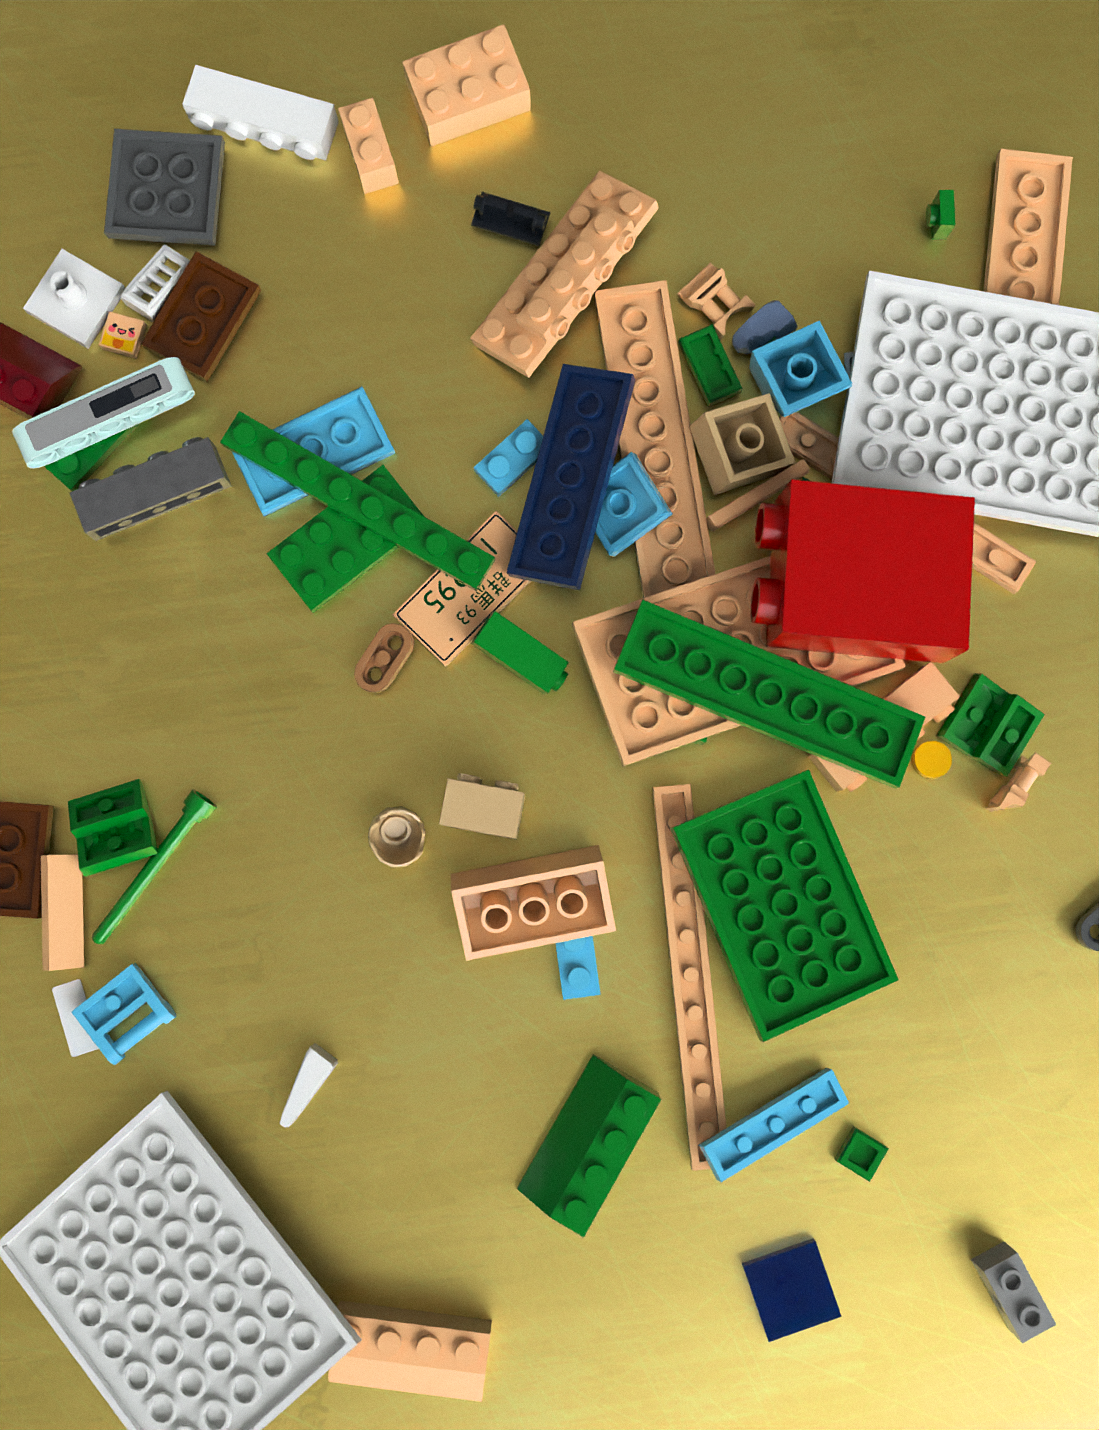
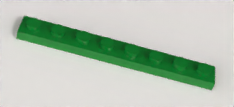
[220,411,495,592]

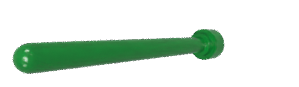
[92,789,217,945]

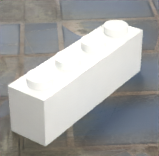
[182,65,339,160]

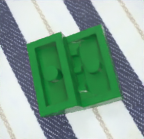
[937,673,1045,777]
[68,779,158,877]

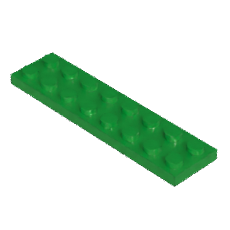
[613,600,926,789]

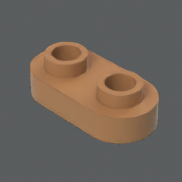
[354,623,414,693]

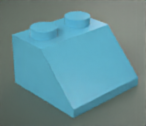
[749,320,852,417]

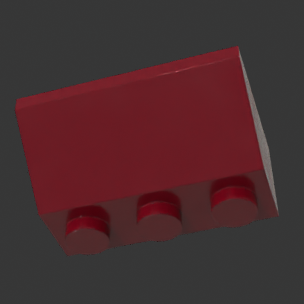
[0,322,83,420]

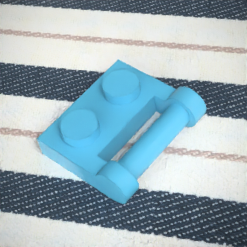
[72,963,176,1065]

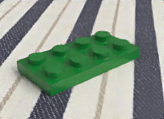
[266,465,424,613]

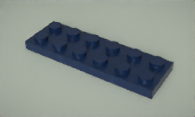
[506,364,636,591]

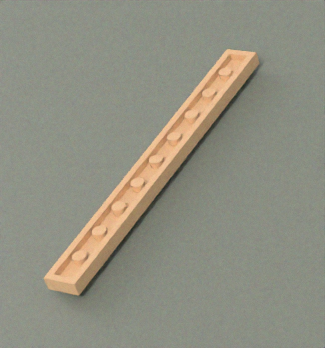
[652,784,727,1171]

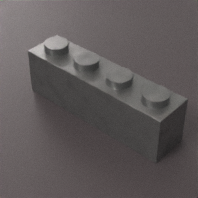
[69,437,232,541]

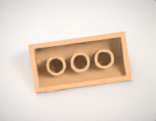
[451,845,616,961]
[329,1301,492,1402]

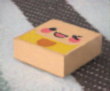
[99,311,147,359]

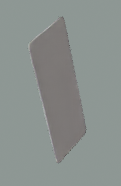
[52,979,99,1057]

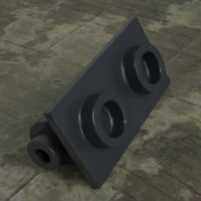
[471,192,550,247]

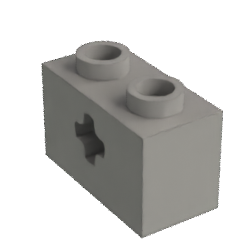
[971,1242,1057,1344]

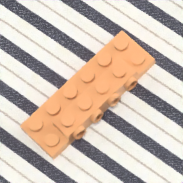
[470,170,658,378]

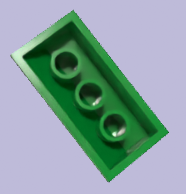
[517,1054,662,1238]

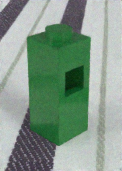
[470,611,569,694]

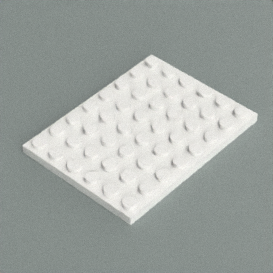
[832,271,1099,537]
[0,1091,362,1430]

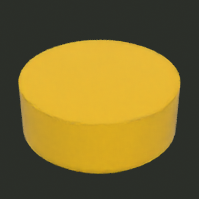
[912,741,952,779]

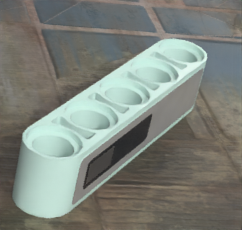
[12,357,195,468]

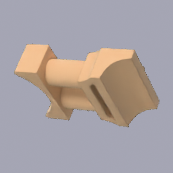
[677,263,755,340]
[986,752,1051,812]

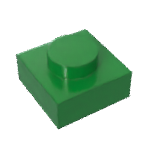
[926,190,955,240]

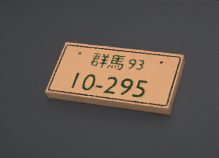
[392,511,531,667]

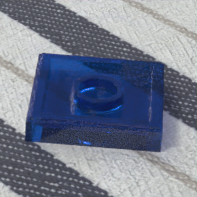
[742,1238,842,1342]

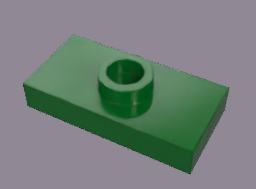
[678,324,743,407]

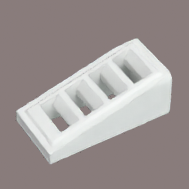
[120,244,190,322]
[279,1043,338,1128]

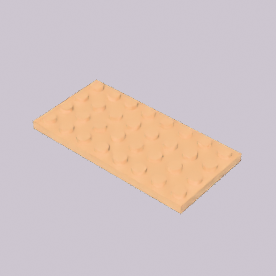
[572,556,906,766]

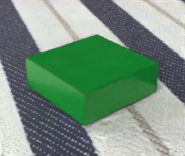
[835,1126,889,1182]

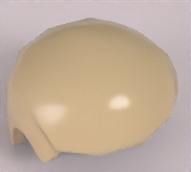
[368,806,426,867]

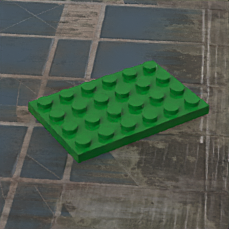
[670,770,899,1042]

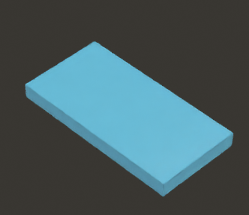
[232,386,395,517]

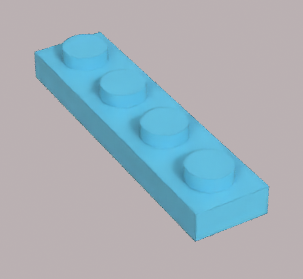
[699,1068,849,1182]

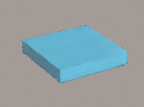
[596,452,673,557]

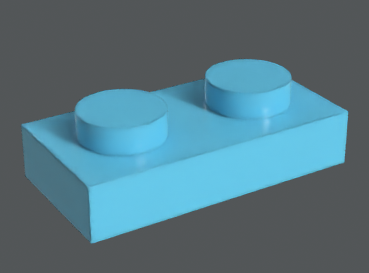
[473,419,543,497]
[556,936,601,1000]

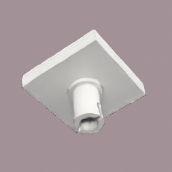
[23,249,125,349]

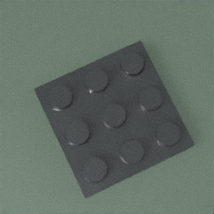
[104,129,225,245]

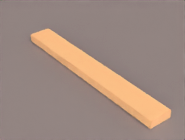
[779,412,1037,594]

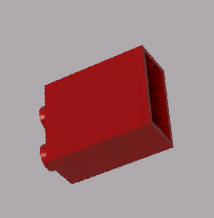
[750,479,975,663]

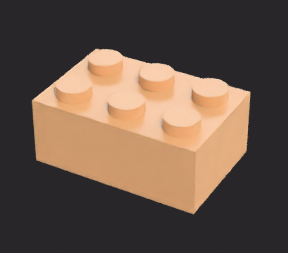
[402,25,531,147]

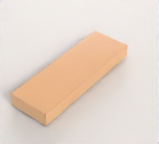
[706,459,810,532]
[41,854,84,971]

